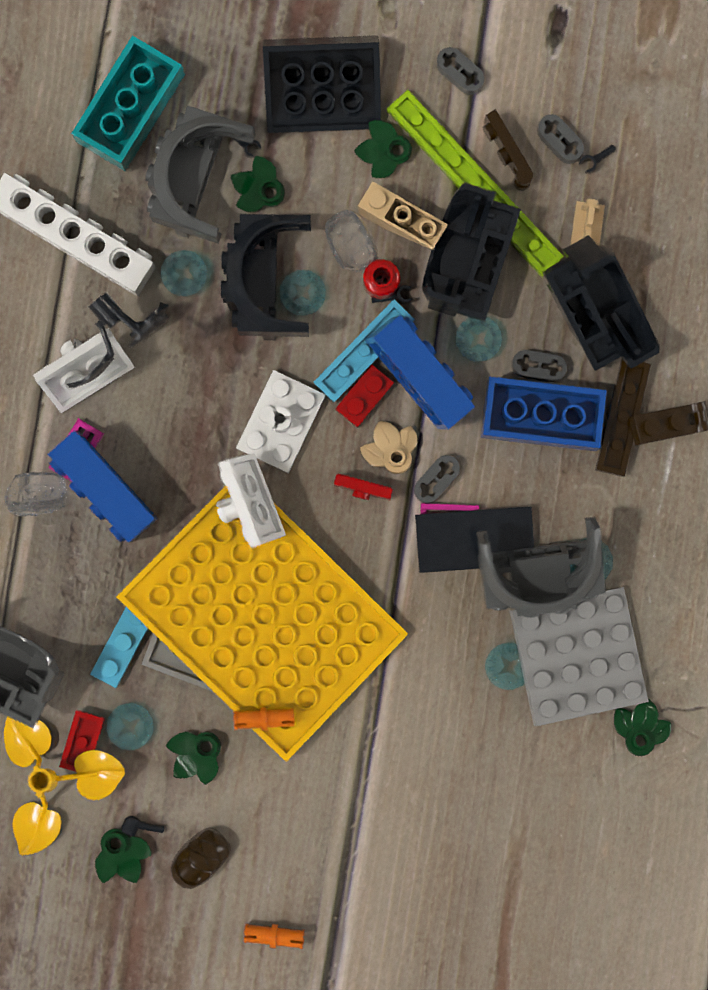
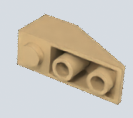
[358,182,448,250]

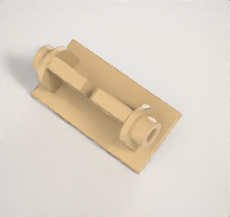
[570,199,605,245]

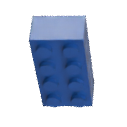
[365,315,475,430]
[481,377,607,451]
[48,430,158,543]

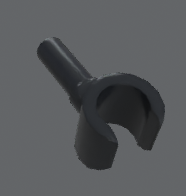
[232,138,261,159]
[579,145,616,174]
[371,285,413,305]
[121,816,164,836]

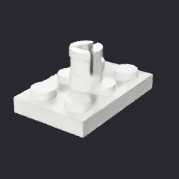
[33,328,135,413]
[236,370,326,474]
[216,453,286,548]

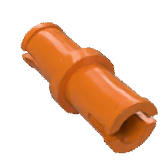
[234,707,294,731]
[244,923,305,949]

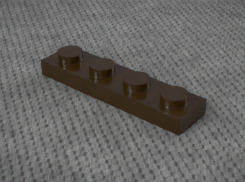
[595,358,651,477]

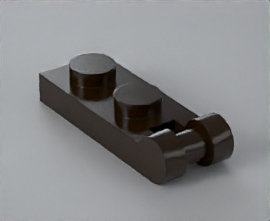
[483,109,533,191]
[629,401,708,446]

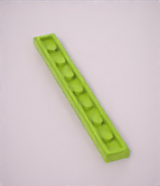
[386,89,564,277]

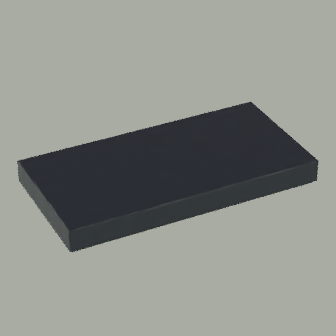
[415,506,534,573]

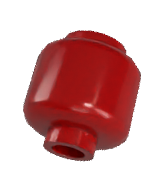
[363,259,401,299]

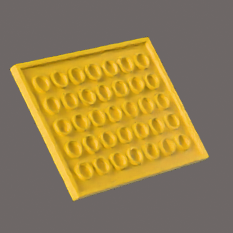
[116,486,408,762]

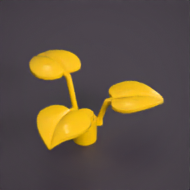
[4,716,125,855]

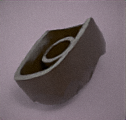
[171,828,231,889]

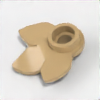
[360,421,418,474]

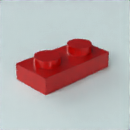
[335,365,394,428]
[59,710,105,772]

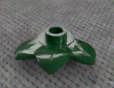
[354,120,412,178]
[231,155,285,213]
[614,699,671,757]
[166,732,221,785]
[95,828,152,883]

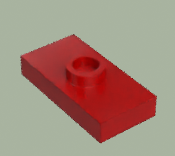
[334,473,393,501]

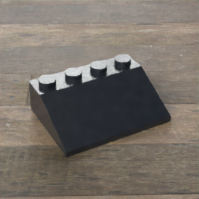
[262,35,381,133]

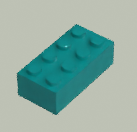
[71,35,185,171]

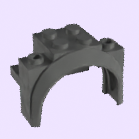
[145,105,256,244]
[477,517,606,618]
[0,626,65,728]

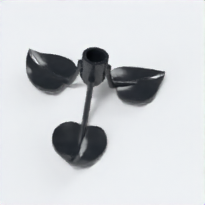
[67,292,170,388]

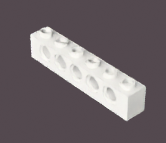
[0,173,156,296]

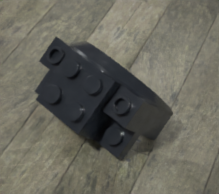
[422,182,521,322]
[221,214,311,340]
[542,235,660,371]

